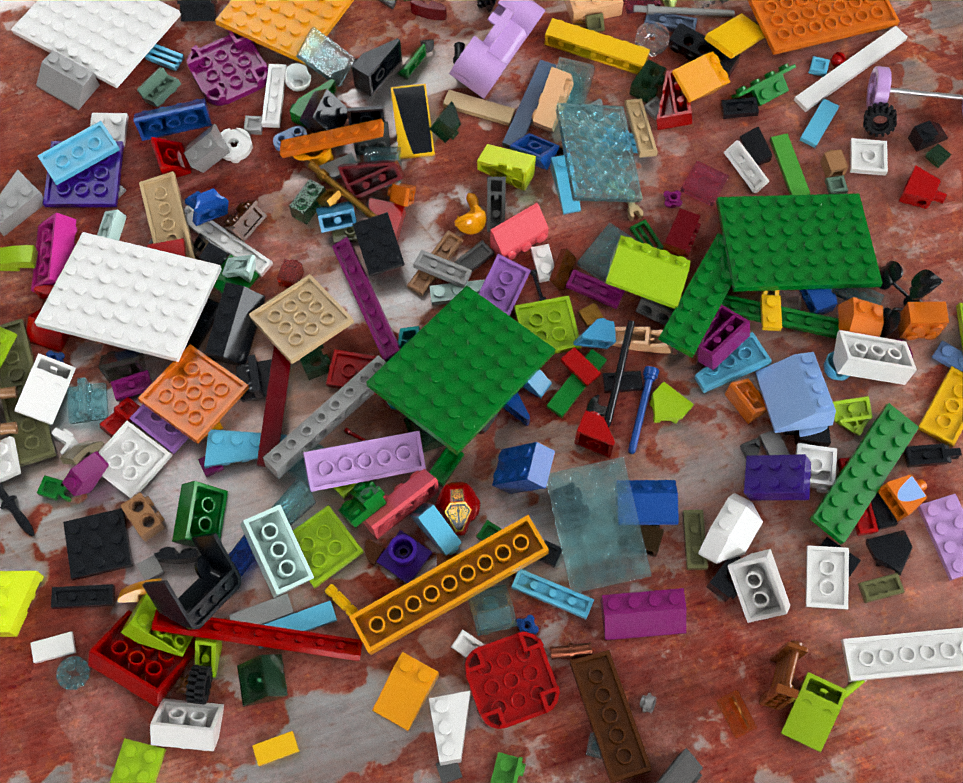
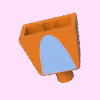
[878,475,927,521]

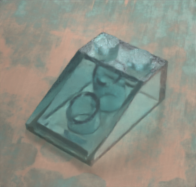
[557,57,595,117]

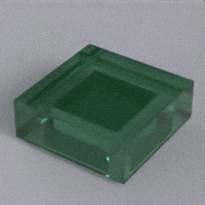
[925,144,952,168]

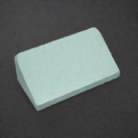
[97,209,126,241]

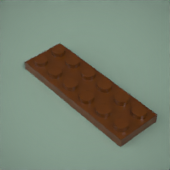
[569,650,652,783]

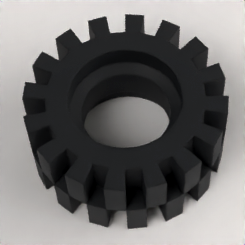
[863,102,897,137]
[186,665,213,705]

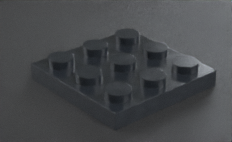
[63,508,133,581]

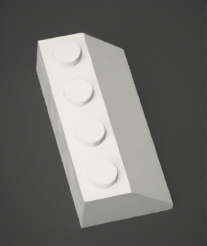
[833,330,917,385]

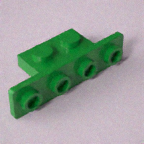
[731,63,796,106]

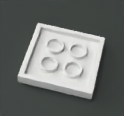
[99,421,172,498]

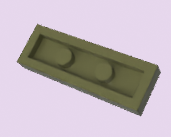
[682,510,708,570]

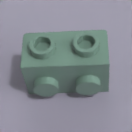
[137,67,181,107]

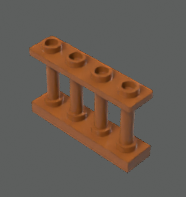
[759,640,809,711]

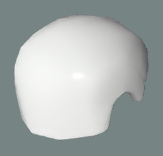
[284,63,311,92]

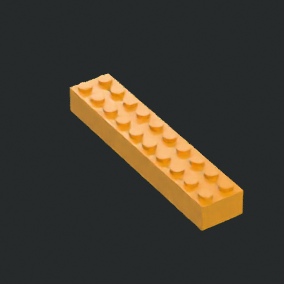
[349,515,549,655]

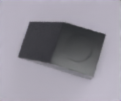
[908,120,948,152]
[193,233,227,265]

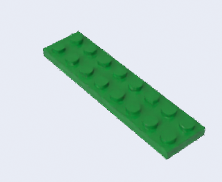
[658,233,732,358]
[809,403,919,545]

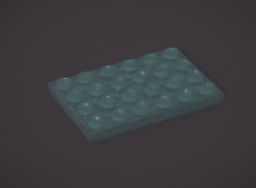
[555,103,643,202]
[547,457,652,594]

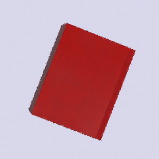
[150,137,192,178]
[27,308,70,352]

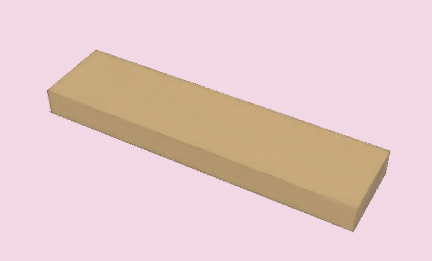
[443,90,515,126]
[624,98,658,158]

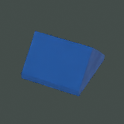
[510,133,559,170]

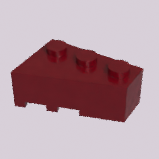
[337,159,405,199]
[662,208,701,257]

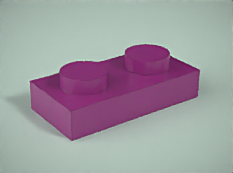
[111,370,152,401]

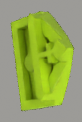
[649,382,694,424]
[833,396,873,436]

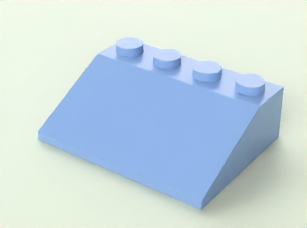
[755,352,836,433]

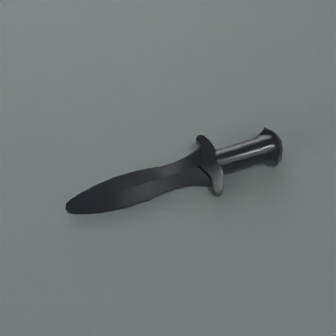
[0,483,35,536]

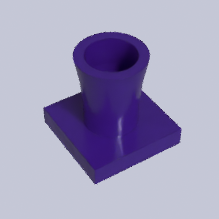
[376,530,433,584]

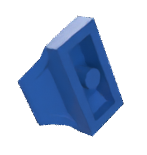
[192,188,229,226]

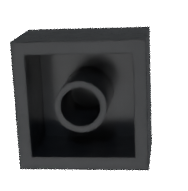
[300,89,348,133]

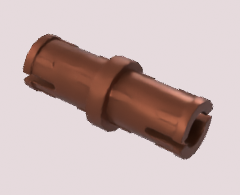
[550,642,593,660]

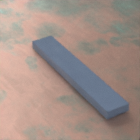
[502,60,556,149]

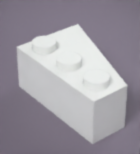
[429,691,471,766]

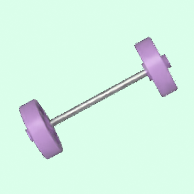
[866,66,963,116]

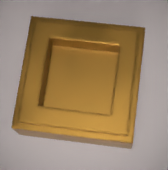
[578,303,604,328]

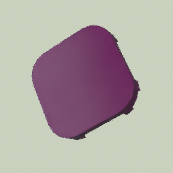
[186,31,268,106]

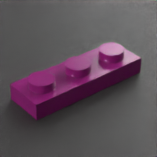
[566,269,625,309]

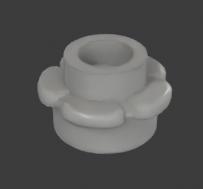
[640,693,656,713]

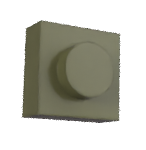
[585,13,605,32]

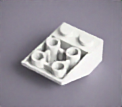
[14,353,76,425]

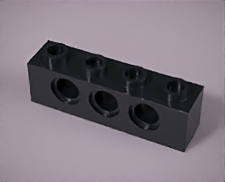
[669,23,740,78]

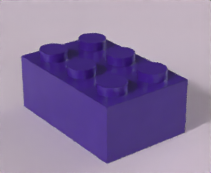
[744,454,811,501]

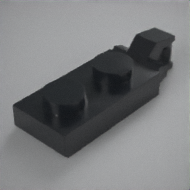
[904,443,962,468]

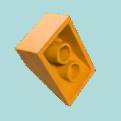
[672,52,730,103]
[372,652,439,731]

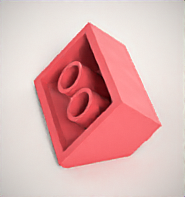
[490,203,549,260]

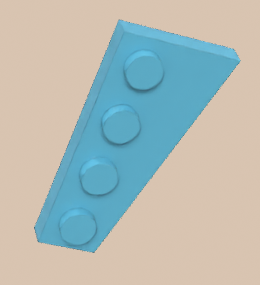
[694,331,772,393]

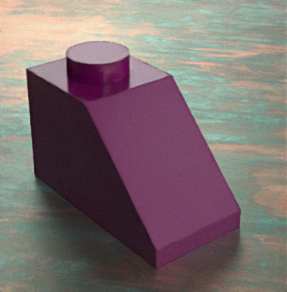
[62,451,109,496]

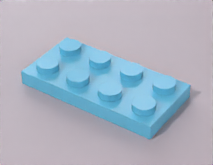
[38,121,120,185]

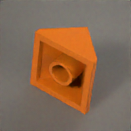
[725,378,767,424]

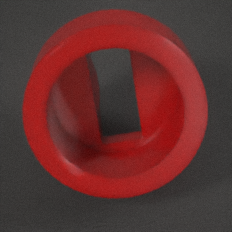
[831,52,846,67]

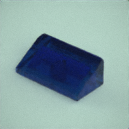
[228,534,255,577]

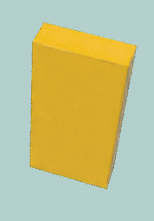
[252,731,300,767]

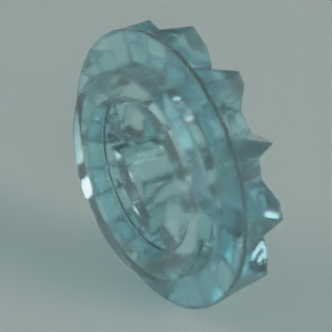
[56,656,91,690]

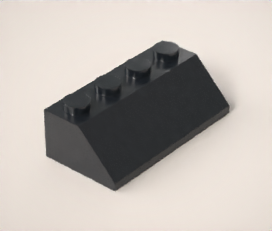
[205,282,266,366]

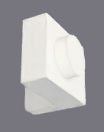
[51,427,79,455]

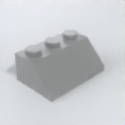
[36,50,100,110]

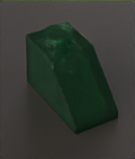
[429,101,461,143]

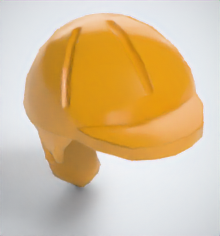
[454,193,486,234]

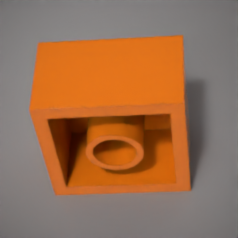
[898,301,949,340]

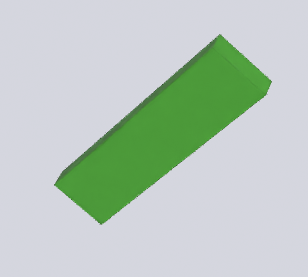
[769,133,810,195]

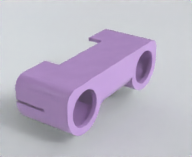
[449,0,546,99]

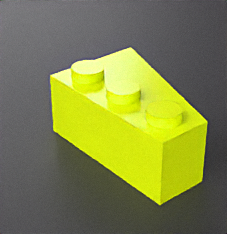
[477,144,536,191]
[0,571,44,637]

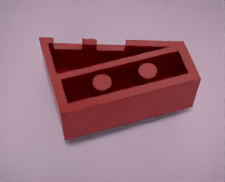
[657,70,692,130]

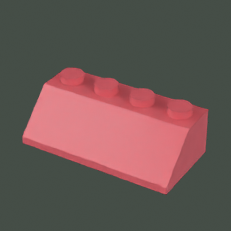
[363,469,439,540]

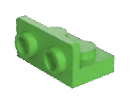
[490,752,526,783]

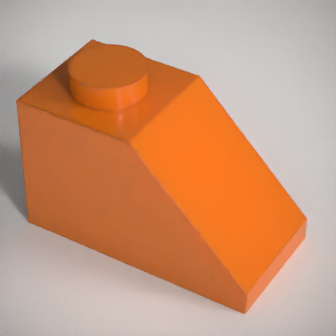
[387,182,416,207]

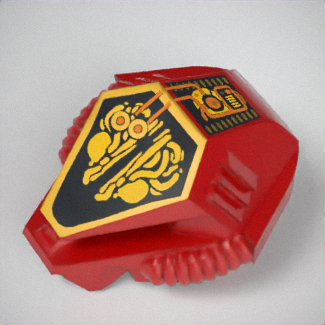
[435,482,481,536]

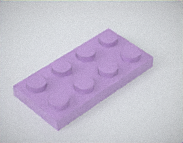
[917,494,963,581]

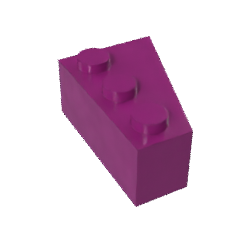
[697,304,750,370]

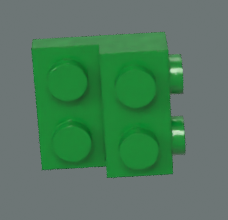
[338,480,387,528]

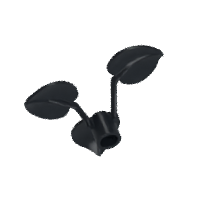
[878,261,943,338]

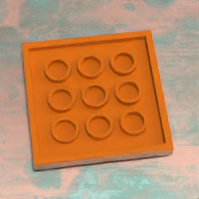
[138,344,249,444]

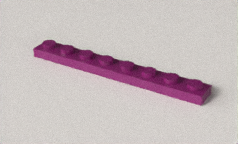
[332,237,401,362]

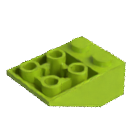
[121,593,193,657]
[781,672,848,752]

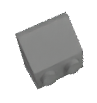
[184,124,230,173]

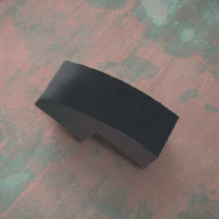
[154,547,200,564]

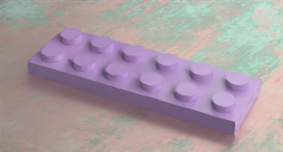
[303,431,426,492]

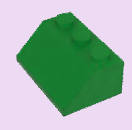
[172,481,228,547]

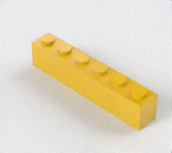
[544,18,650,76]

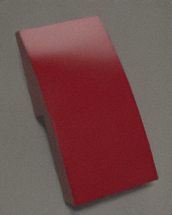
[410,0,447,20]

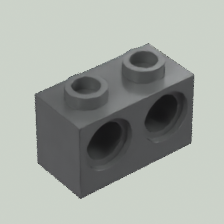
[635,297,675,326]

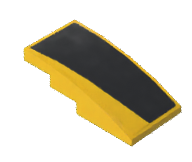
[391,84,435,159]

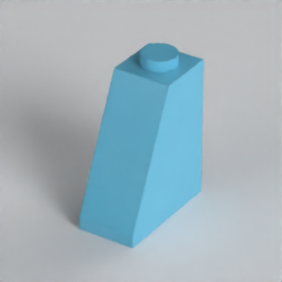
[410,503,462,555]

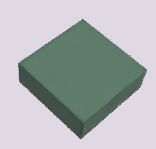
[825,175,848,194]

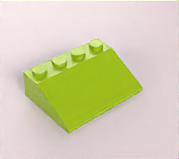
[605,235,691,309]

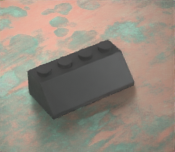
[656,748,703,783]

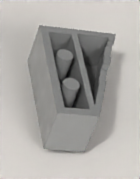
[0,170,44,236]

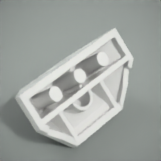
[698,493,763,564]

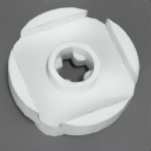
[221,128,253,163]

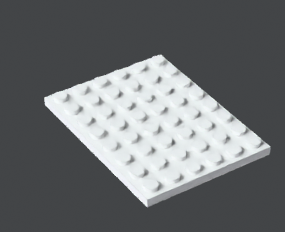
[11,0,181,88]
[35,232,222,362]

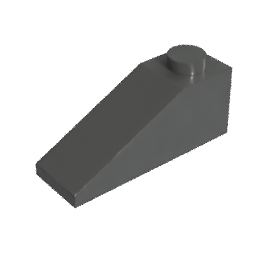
[487,177,506,232]

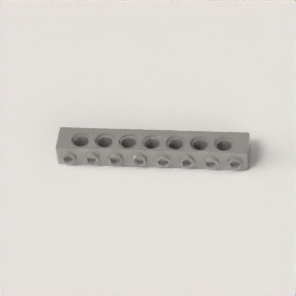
[263,355,386,479]

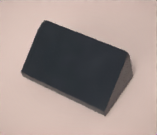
[740,127,772,165]

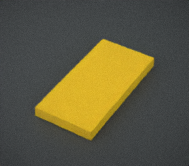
[704,13,765,59]
[918,366,963,448]

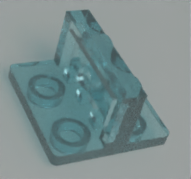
[67,377,108,424]

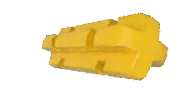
[325,584,358,616]

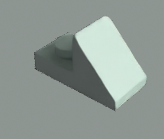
[222,255,256,283]

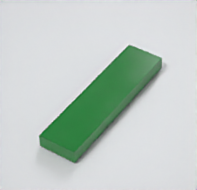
[547,349,607,418]

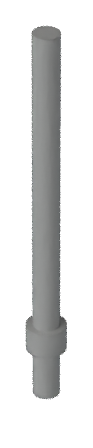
[633,4,735,17]

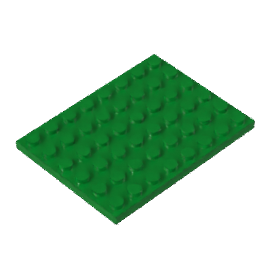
[716,193,883,292]
[366,286,556,455]

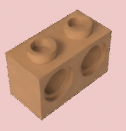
[120,492,165,542]

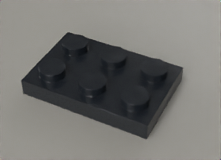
[353,212,405,277]

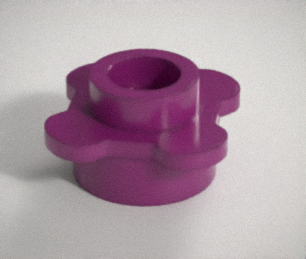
[663,190,682,208]

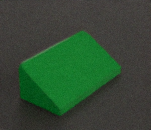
[397,44,426,79]

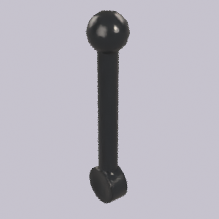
[530,269,546,301]

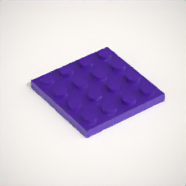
[43,141,124,207]

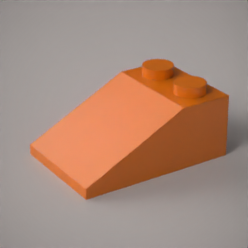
[838,297,884,337]

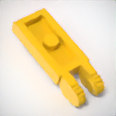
[760,290,782,331]

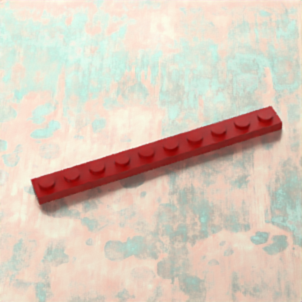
[151,609,362,661]

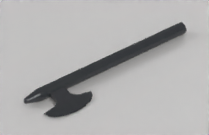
[586,320,635,428]

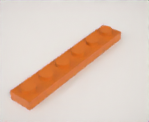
[280,119,384,158]

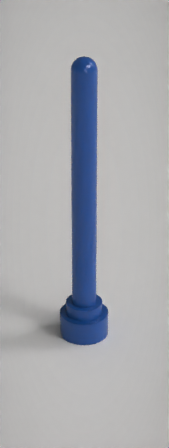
[628,366,659,454]

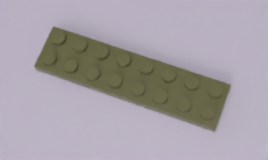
[0,318,57,467]

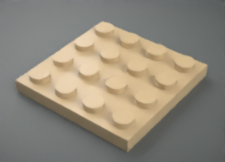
[248,274,354,364]

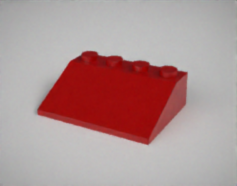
[88,610,195,707]

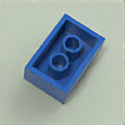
[492,442,555,494]

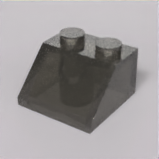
[99,349,146,383]

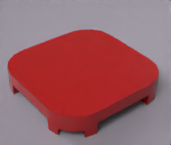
[464,631,560,729]

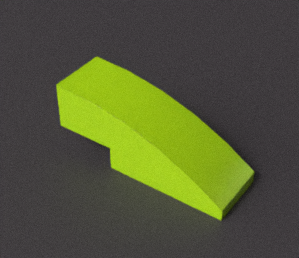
[0,245,38,271]

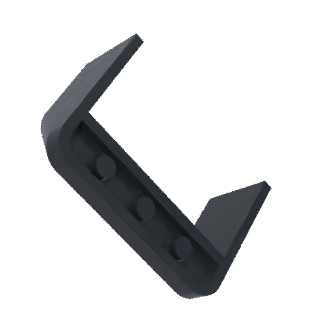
[142,533,242,630]

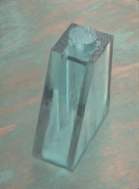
[272,478,316,526]

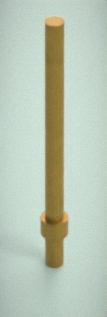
[308,161,377,218]

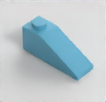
[550,154,581,215]

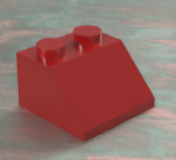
[574,410,615,458]

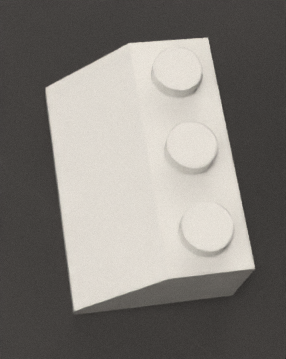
[728,549,790,623]
[150,698,224,751]

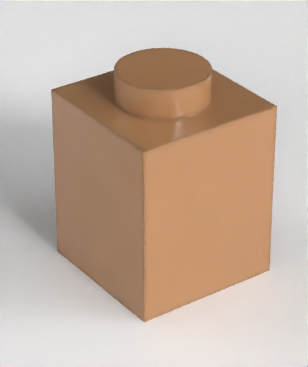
[820,149,848,178]

